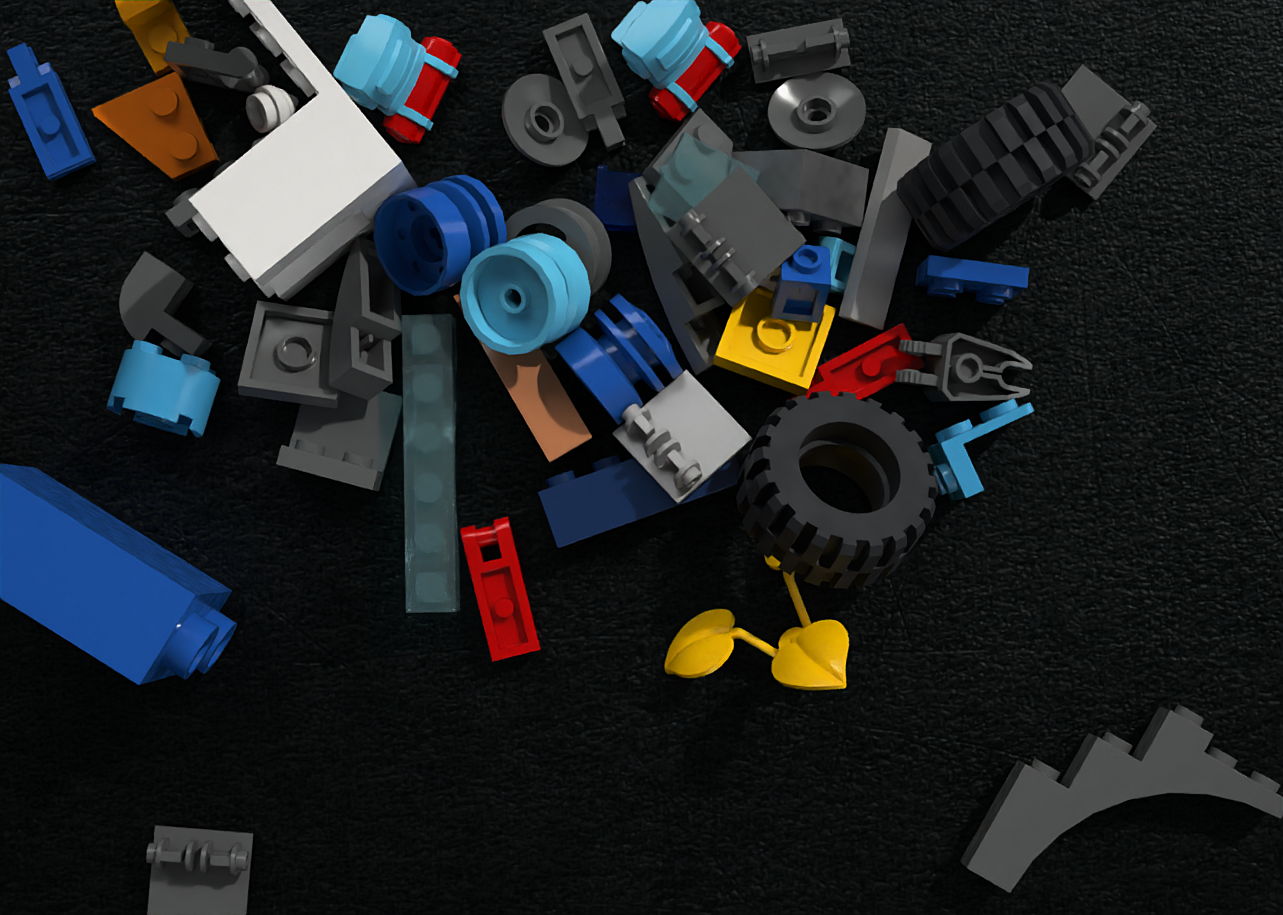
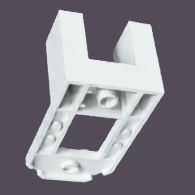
[189,0,418,302]

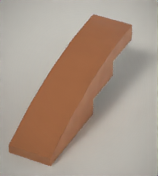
[453,293,592,463]

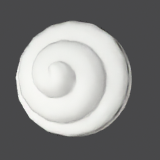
[246,85,298,133]

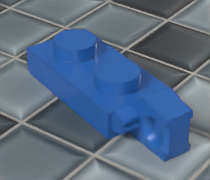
[7,43,97,181]

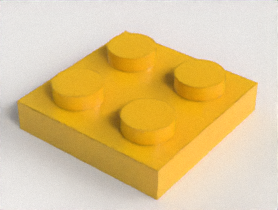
[712,285,837,396]

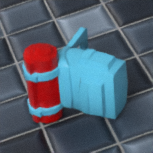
[611,0,742,123]
[333,14,462,144]

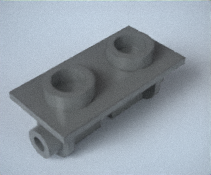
[746,18,851,84]

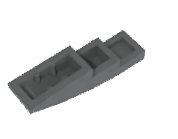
[628,176,725,375]

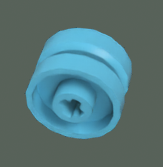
[460,233,591,355]

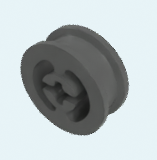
[505,198,612,297]

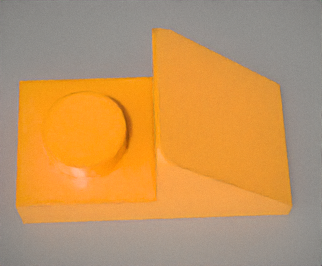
[114,0,192,77]

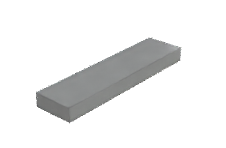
[838,128,932,330]

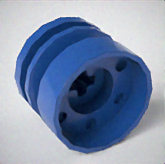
[373,175,507,296]
[554,293,684,426]

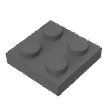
[238,301,341,409]

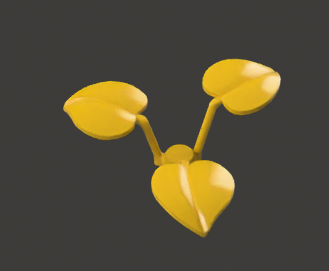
[664,555,849,690]

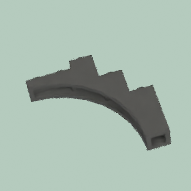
[960,705,1283,893]

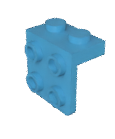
[927,398,1034,501]

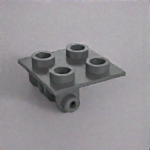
[1061,64,1157,200]
[666,166,807,307]
[146,825,253,915]

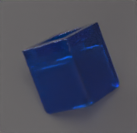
[594,165,643,233]

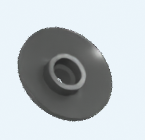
[768,72,866,152]
[502,74,589,167]

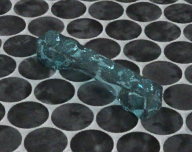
[402,314,460,613]

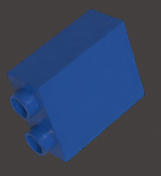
[0,463,237,685]

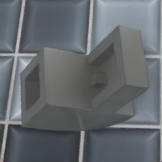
[119,251,212,358]

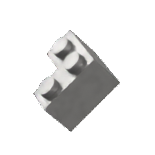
[729,149,869,235]

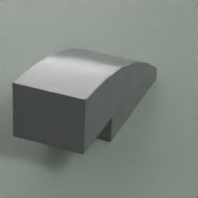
[329,236,403,401]

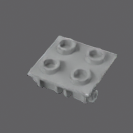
[612,369,753,504]

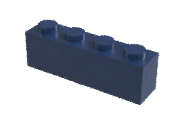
[538,454,740,548]

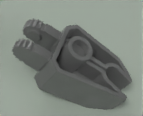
[895,332,1033,402]

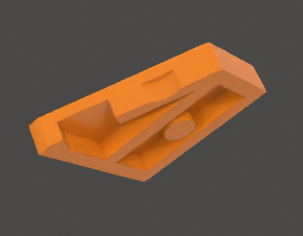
[92,72,220,181]

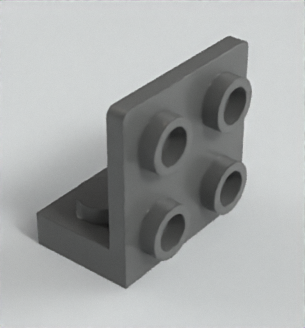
[276,391,404,491]

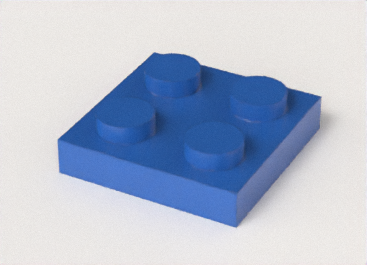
[915,255,1029,305]

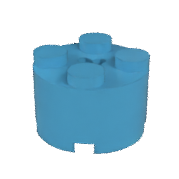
[106,340,220,438]

